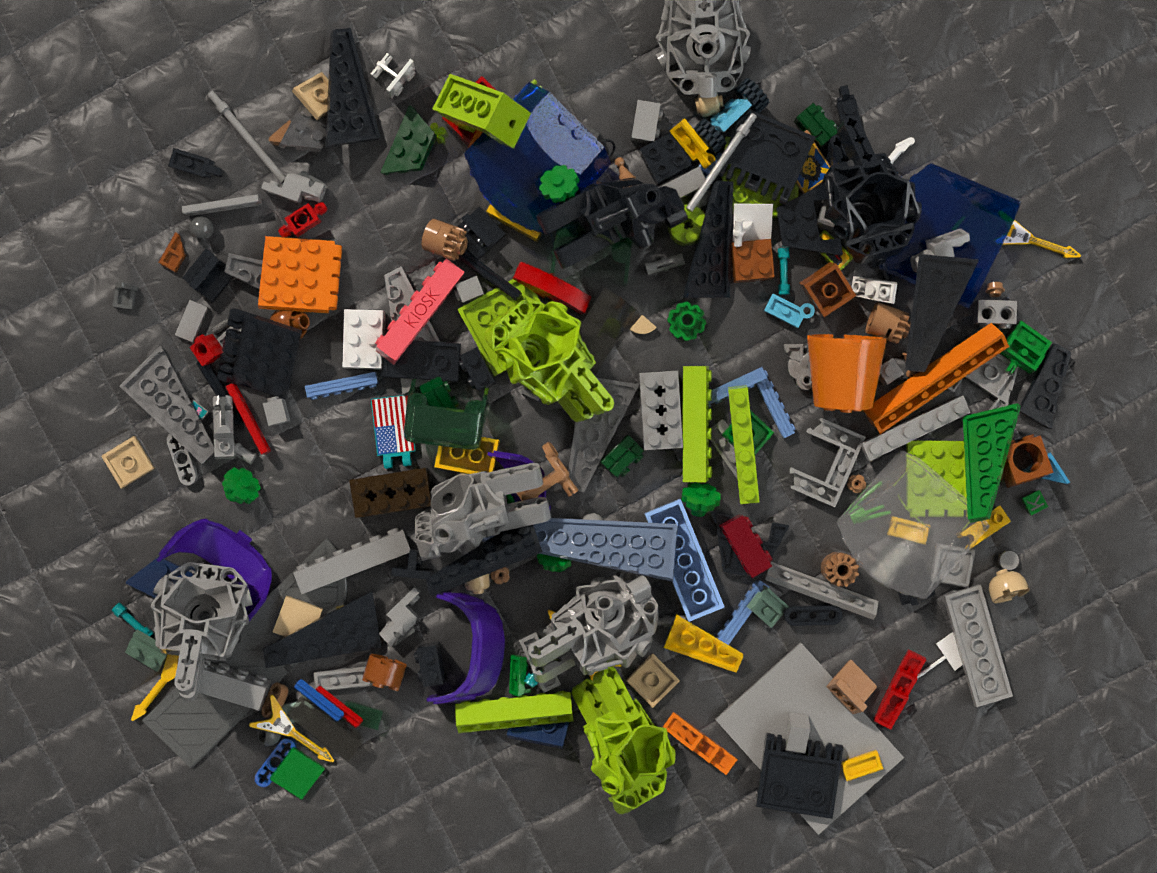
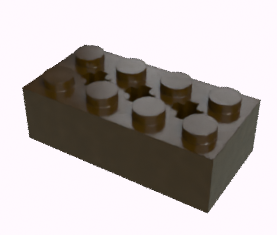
[349,468,431,518]

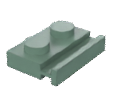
[746,585,789,628]
[125,629,167,672]

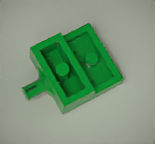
[1000,320,1052,375]

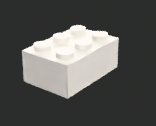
[342,309,386,370]

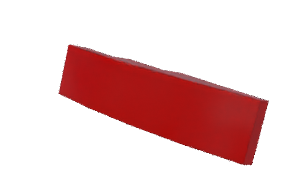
[512,262,591,314]
[873,649,926,729]

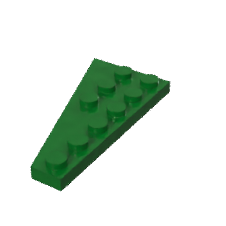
[963,403,1021,523]

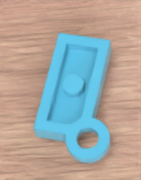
[764,294,815,328]

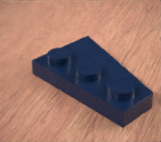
[507,722,570,749]

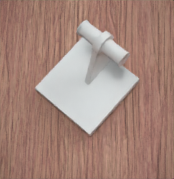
[370,53,416,99]
[733,204,773,247]

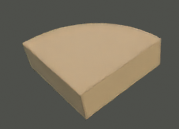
[630,315,657,334]

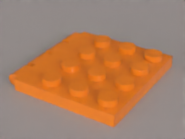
[258,236,342,313]

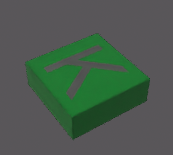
[1021,490,1048,515]

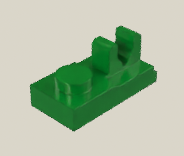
[509,655,531,696]

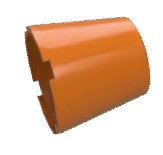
[807,334,886,413]

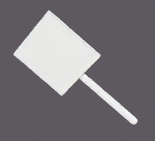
[917,632,962,678]

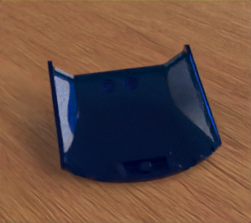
[464,82,611,234]
[879,163,1021,309]

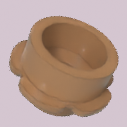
[985,282,1005,297]
[847,474,866,493]
[491,567,510,585]

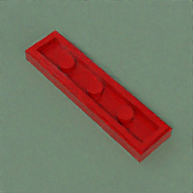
[225,383,271,455]

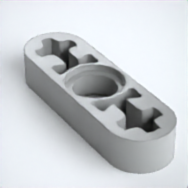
[167,434,198,485]

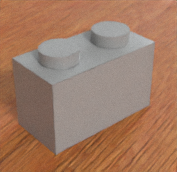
[631,100,663,144]

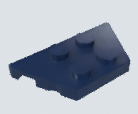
[126,557,195,598]

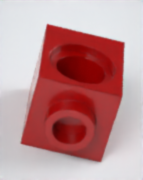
[189,334,223,366]

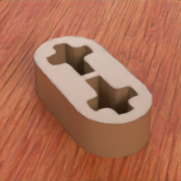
[262,682,288,719]

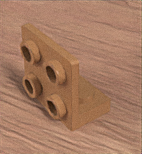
[826,660,877,714]

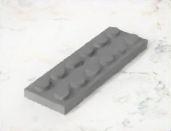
[943,585,1013,707]

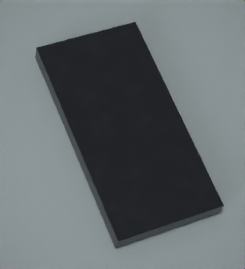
[382,340,461,382]

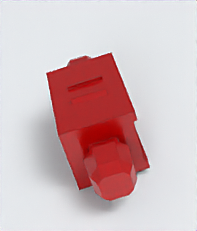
[278,202,328,238]

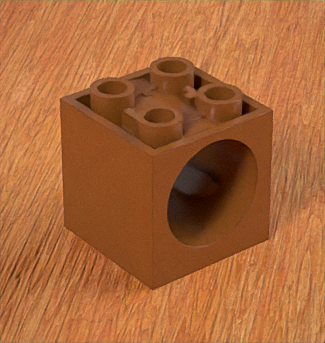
[1004,434,1054,488]

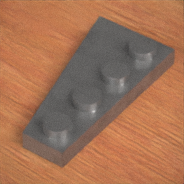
[225,253,263,290]

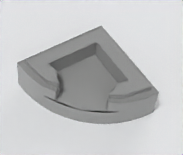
[784,344,804,362]

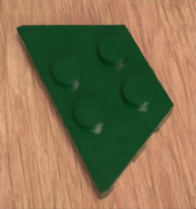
[380,105,437,176]

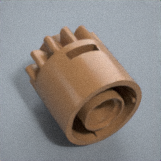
[422,219,468,261]
[865,302,911,344]
[821,552,859,587]

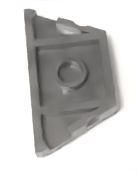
[278,103,327,152]

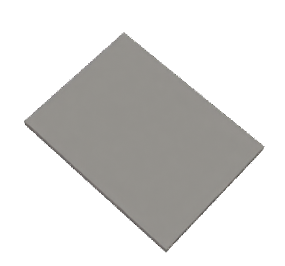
[715,642,904,835]

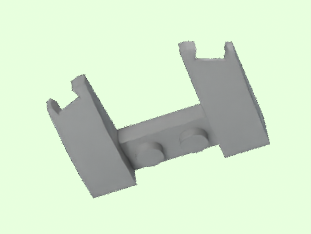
[789,418,866,508]

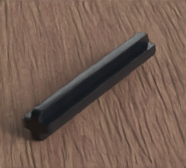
[459,251,522,301]
[196,361,244,425]

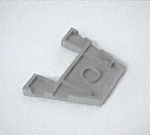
[947,354,1019,410]

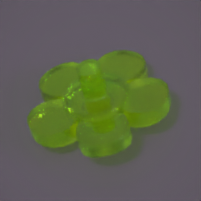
[430,123,446,144]

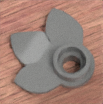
[788,352,812,390]

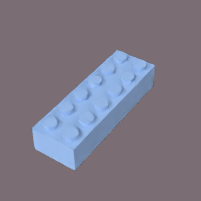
[644,499,724,622]

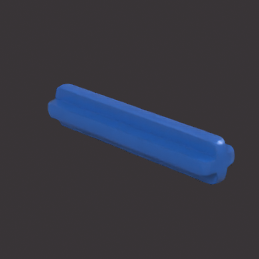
[294,679,344,722]

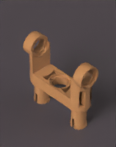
[517,442,579,501]

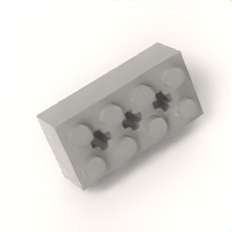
[639,371,683,450]
[199,659,271,711]

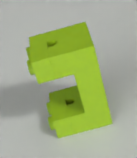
[432,74,531,149]

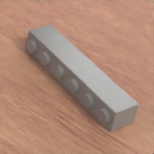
[293,527,411,594]

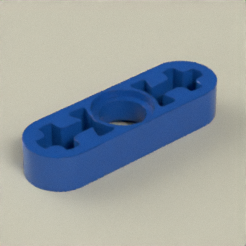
[255,737,297,787]

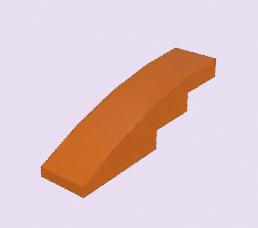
[663,712,738,775]

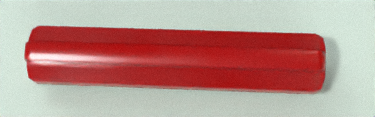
[315,686,363,728]

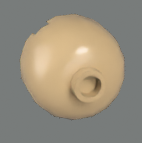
[989,569,1030,603]

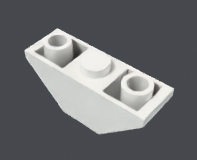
[852,276,897,304]

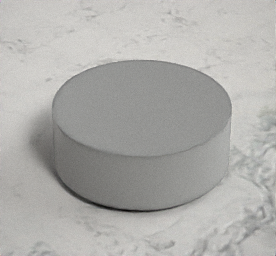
[998,551,1019,570]

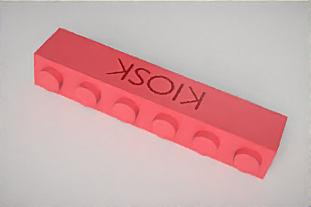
[375,258,465,365]

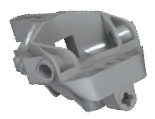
[656,0,751,98]
[415,463,551,561]
[151,562,253,702]
[528,571,658,683]

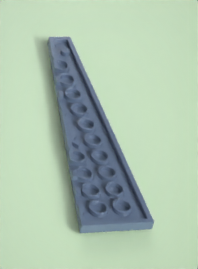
[482,518,678,582]

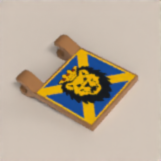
[796,130,831,194]

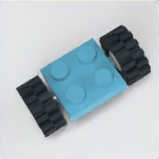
[693,78,770,155]

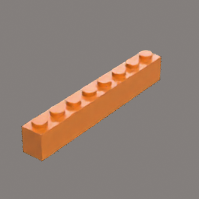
[863,323,1009,434]

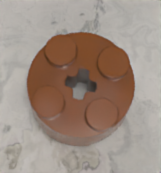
[362,654,407,691]

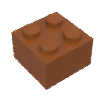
[731,239,774,283]
[799,262,856,317]

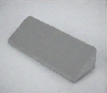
[710,419,737,478]

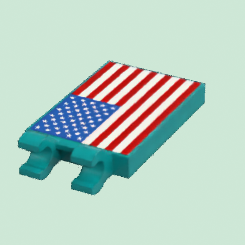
[371,394,416,469]

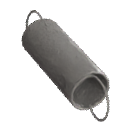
[207,318,229,335]

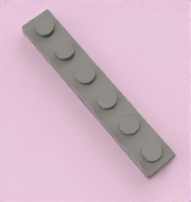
[860,395,971,461]
[765,562,878,620]

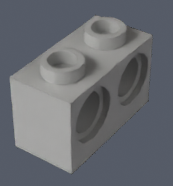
[973,300,1017,329]

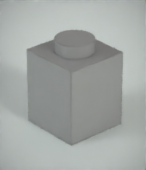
[454,276,484,304]
[879,358,904,386]
[263,396,290,426]

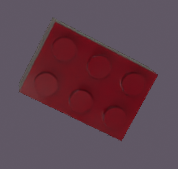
[719,514,773,578]

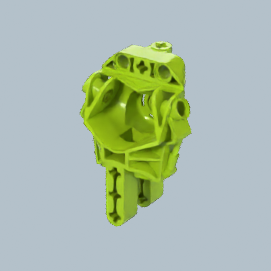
[484,300,614,422]
[572,666,676,814]

